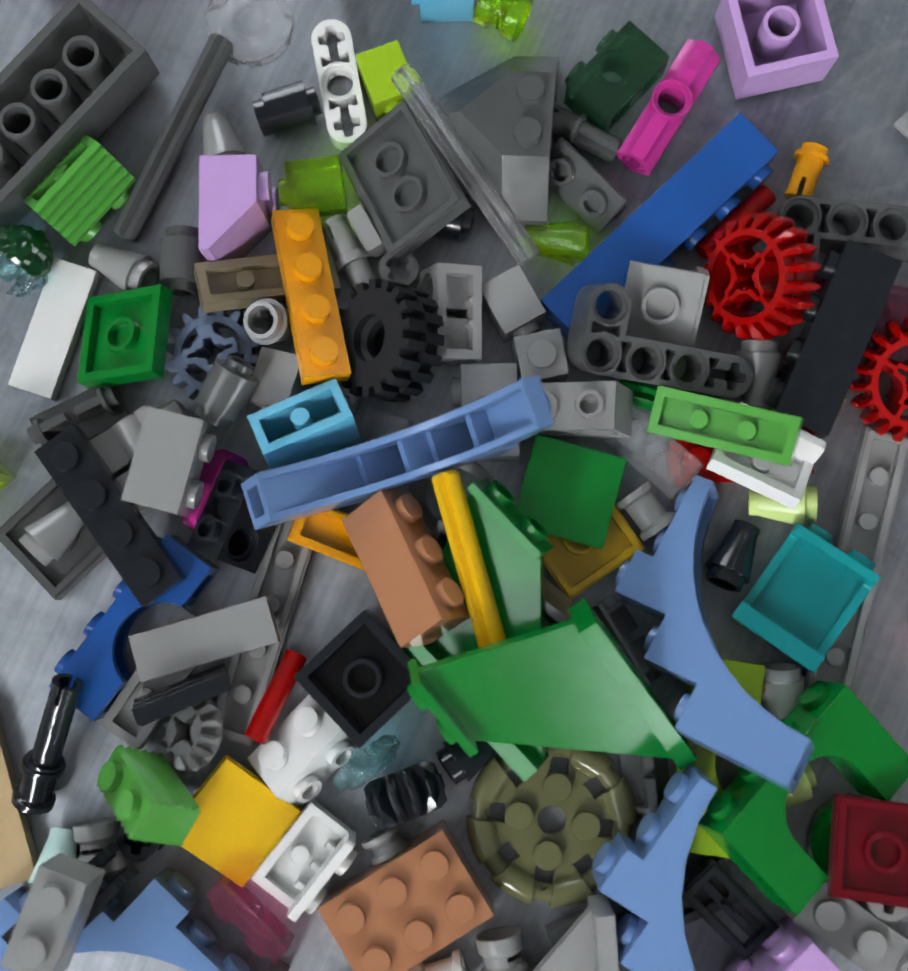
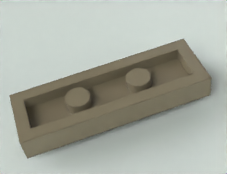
[194,248,341,313]

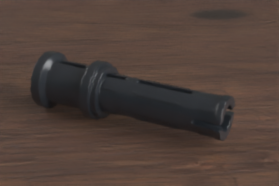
[11,673,84,815]

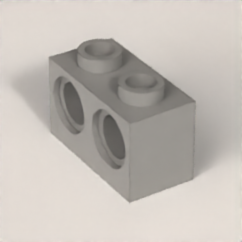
[420,262,482,365]
[535,381,633,438]

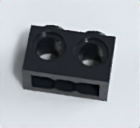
[187,459,277,574]

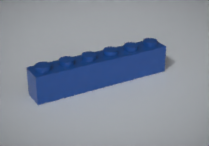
[540,112,779,345]

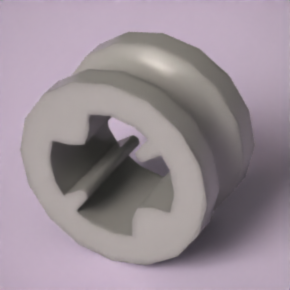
[379,252,420,287]
[361,824,410,866]

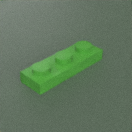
[646,385,804,466]

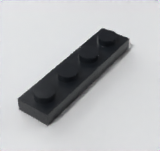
[34,424,186,607]

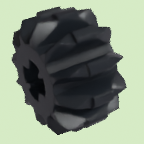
[364,761,447,829]

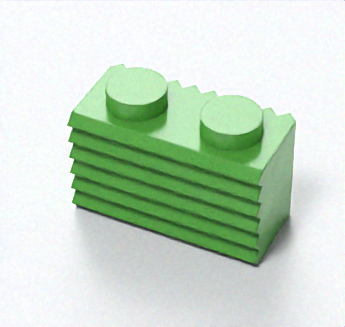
[24,135,136,246]
[97,744,201,846]

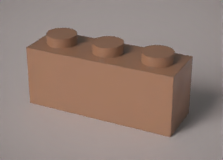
[342,490,470,648]

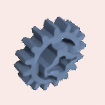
[165,306,265,400]

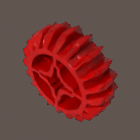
[702,212,823,341]
[849,316,908,442]

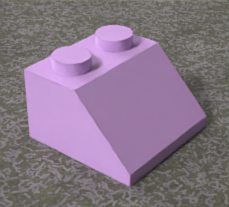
[198,154,279,261]

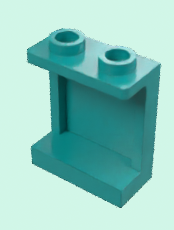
[731,522,881,673]

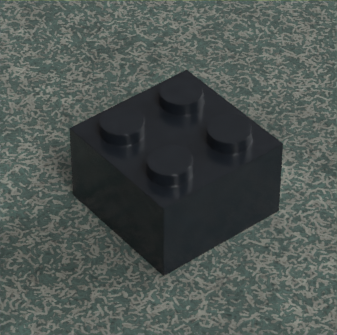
[293,609,412,749]

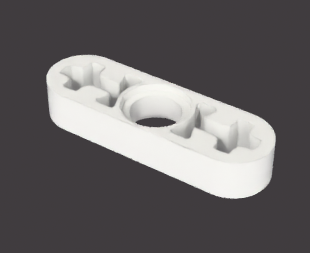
[311,19,369,151]

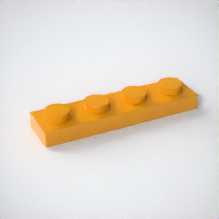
[271,208,351,385]

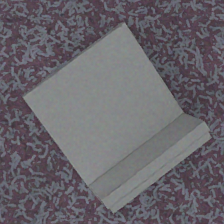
[625,260,710,347]

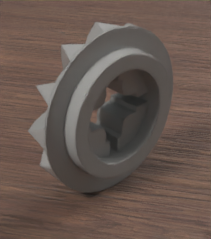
[160,698,223,772]

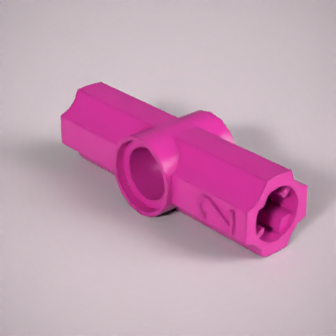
[616,39,721,176]

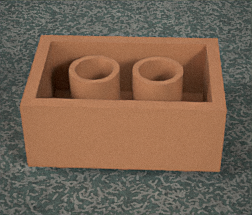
[317,819,494,971]

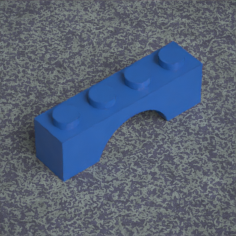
[49,534,220,721]

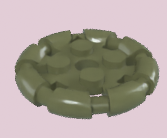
[466,747,637,907]

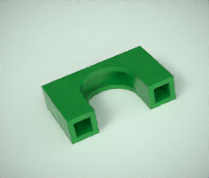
[698,680,908,916]

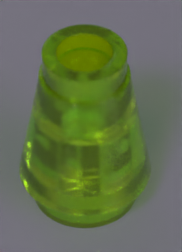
[522,221,590,267]

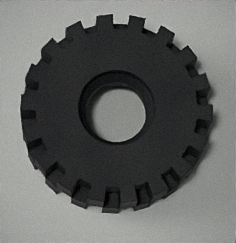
[339,278,445,403]

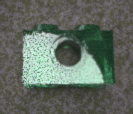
[563,20,670,132]

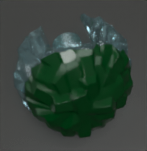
[0,223,53,298]

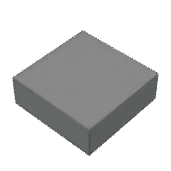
[347,204,387,261]

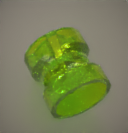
[473,0,533,43]

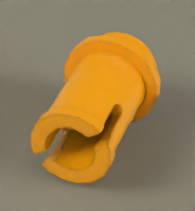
[784,142,830,200]

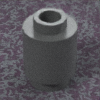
[159,225,206,297]
[195,355,259,429]

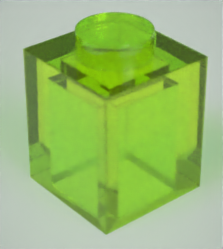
[278,155,348,217]

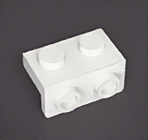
[706,402,827,510]
[247,694,358,807]
[251,799,357,923]

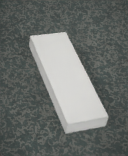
[8,257,101,401]

